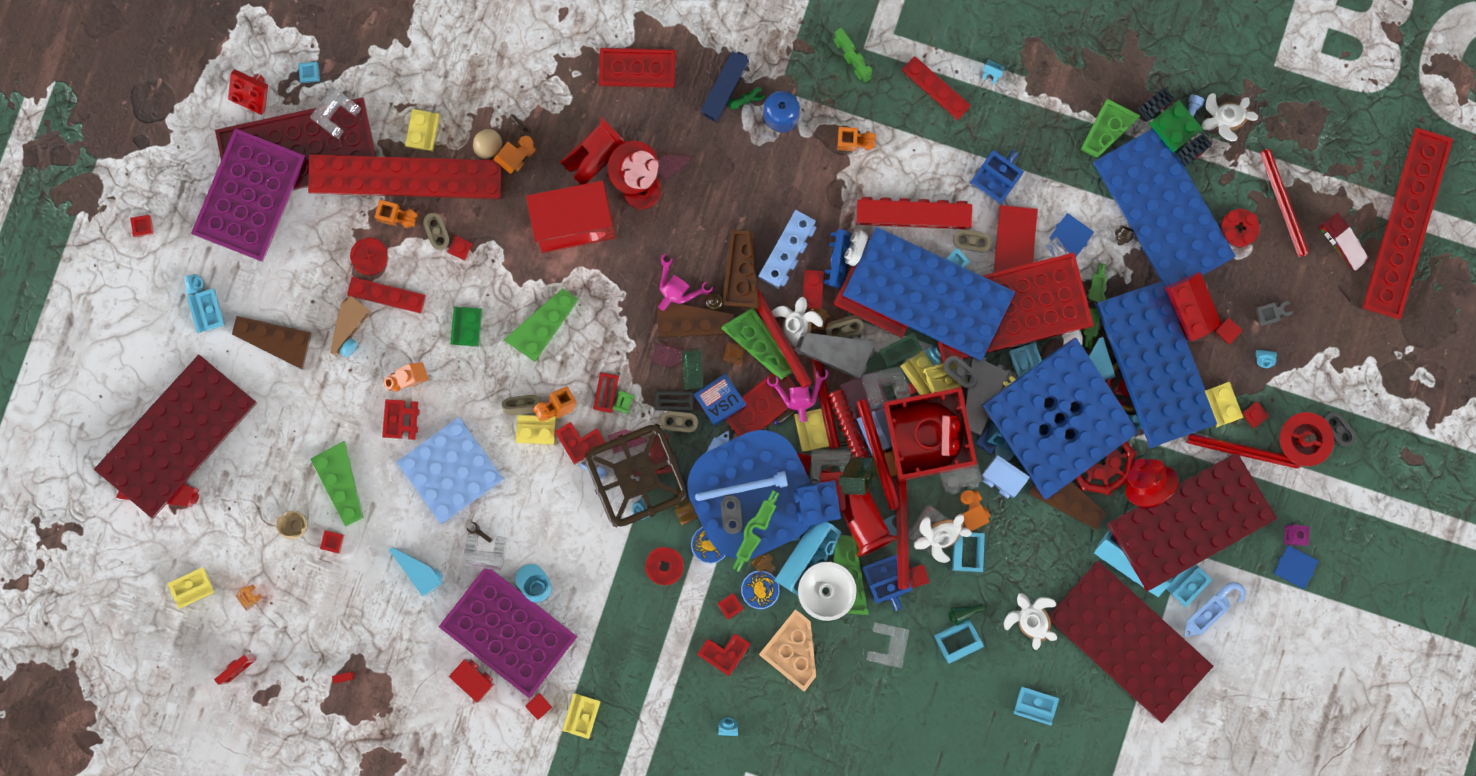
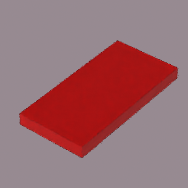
[599,48,676,88]
[993,205,1038,273]
[725,373,797,437]

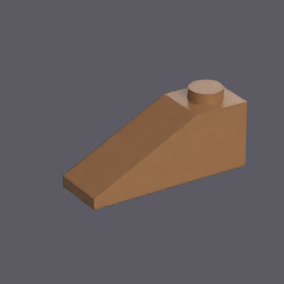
[330,296,371,357]

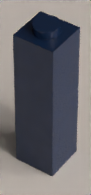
[700,51,749,123]

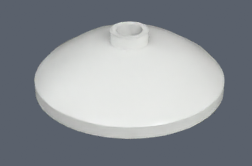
[798,562,856,621]

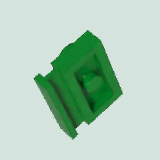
[450,306,482,347]

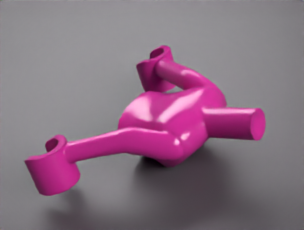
[658,254,713,311]
[767,369,828,422]

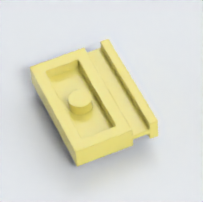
[405,109,440,152]
[900,351,934,395]
[923,363,967,393]
[1205,382,1243,427]
[794,409,829,452]
[516,415,556,445]
[167,567,216,609]
[562,693,601,739]

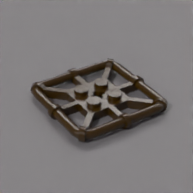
[584,424,689,528]

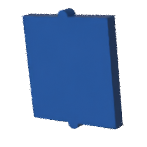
[1049,213,1094,257]
[1273,545,1318,589]

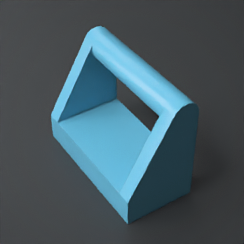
[952,533,985,572]
[934,619,984,664]

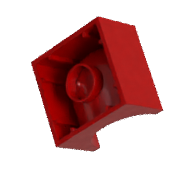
[526,181,616,253]
[883,387,977,482]

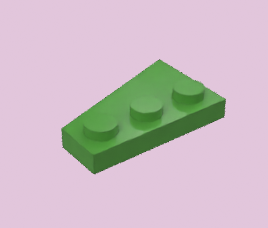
[833,28,873,83]
[1080,99,1140,158]

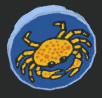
[691,527,726,564]
[741,571,779,609]

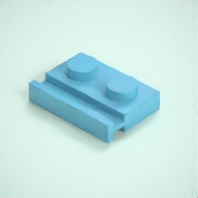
[187,288,225,333]
[1008,342,1042,378]
[1166,565,1212,608]
[1013,687,1059,725]

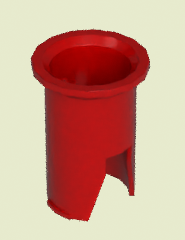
[560,116,625,185]
[841,483,897,557]

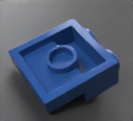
[794,480,841,527]

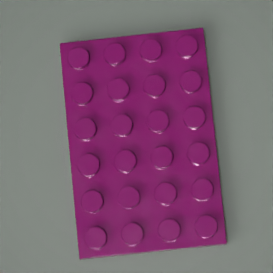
[191,129,306,262]
[438,565,578,699]

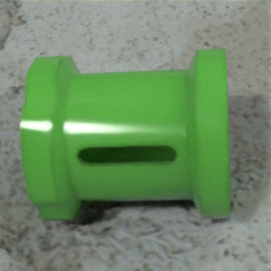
[613,391,635,414]

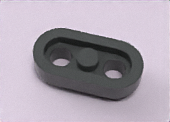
[944,356,978,388]
[1324,412,1356,447]
[721,495,742,534]

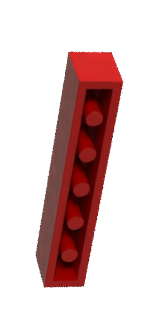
[856,197,972,230]

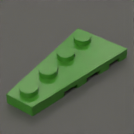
[504,288,579,362]
[721,308,793,380]
[310,441,364,527]
[833,535,869,615]

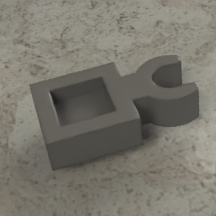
[1256,301,1293,327]

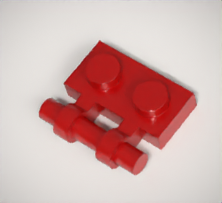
[382,399,420,440]

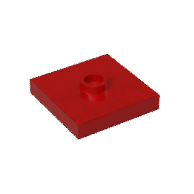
[214,654,257,685]

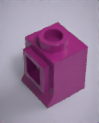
[1284,525,1310,546]

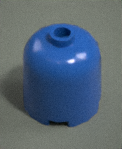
[763,91,800,133]

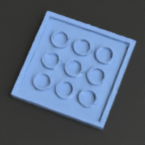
[397,417,504,524]

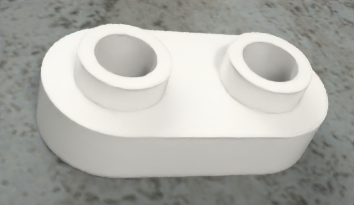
[844,230,868,266]

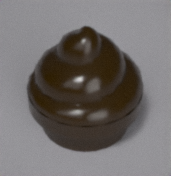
[1115,225,1134,246]
[705,291,724,311]

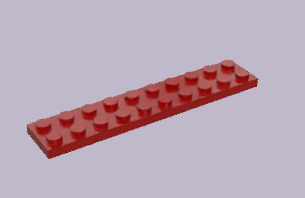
[1362,128,1453,320]
[308,155,501,199]

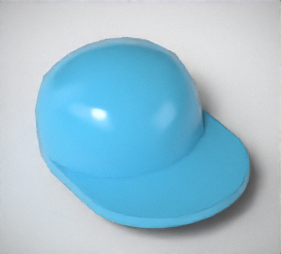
[515,564,552,603]

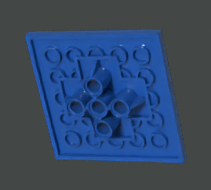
[981,338,1139,500]

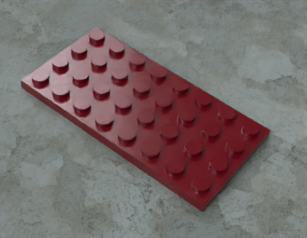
[215,97,377,191]
[94,354,257,519]
[1107,453,1277,592]
[1048,561,1214,723]

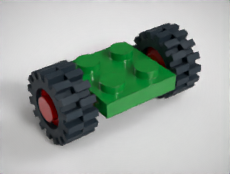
[1138,88,1212,167]

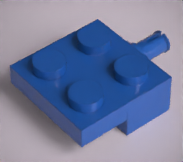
[970,150,1024,205]
[862,555,912,611]

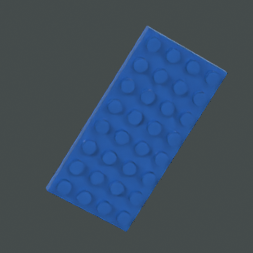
[1093,129,1236,286]
[843,227,1015,362]
[1095,281,1217,448]

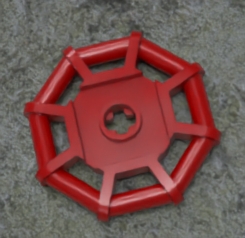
[1075,441,1137,496]

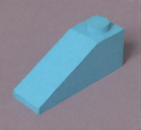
[389,547,444,597]

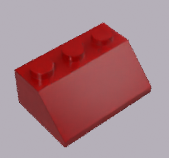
[1165,272,1221,341]

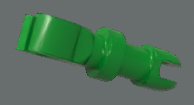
[728,87,765,110]

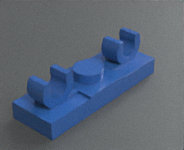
[823,229,852,289]

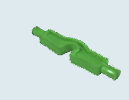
[1083,263,1107,349]
[732,490,780,572]

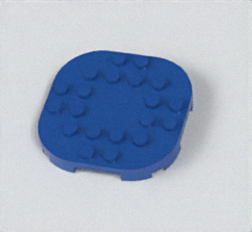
[688,430,811,559]

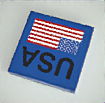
[694,373,747,426]

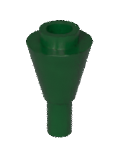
[948,604,985,626]

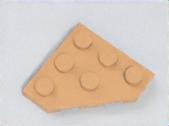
[759,609,816,691]

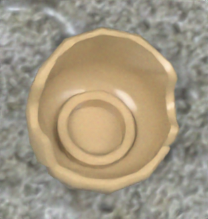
[472,129,503,160]
[276,511,308,540]

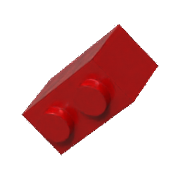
[448,659,495,703]

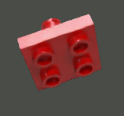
[228,69,268,115]

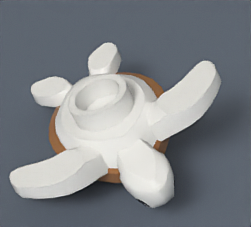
[1201,93,1258,141]
[772,297,823,355]
[914,514,972,563]
[1004,593,1057,650]

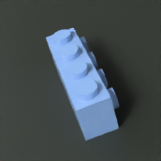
[759,210,817,290]

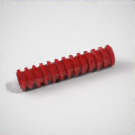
[828,389,871,465]

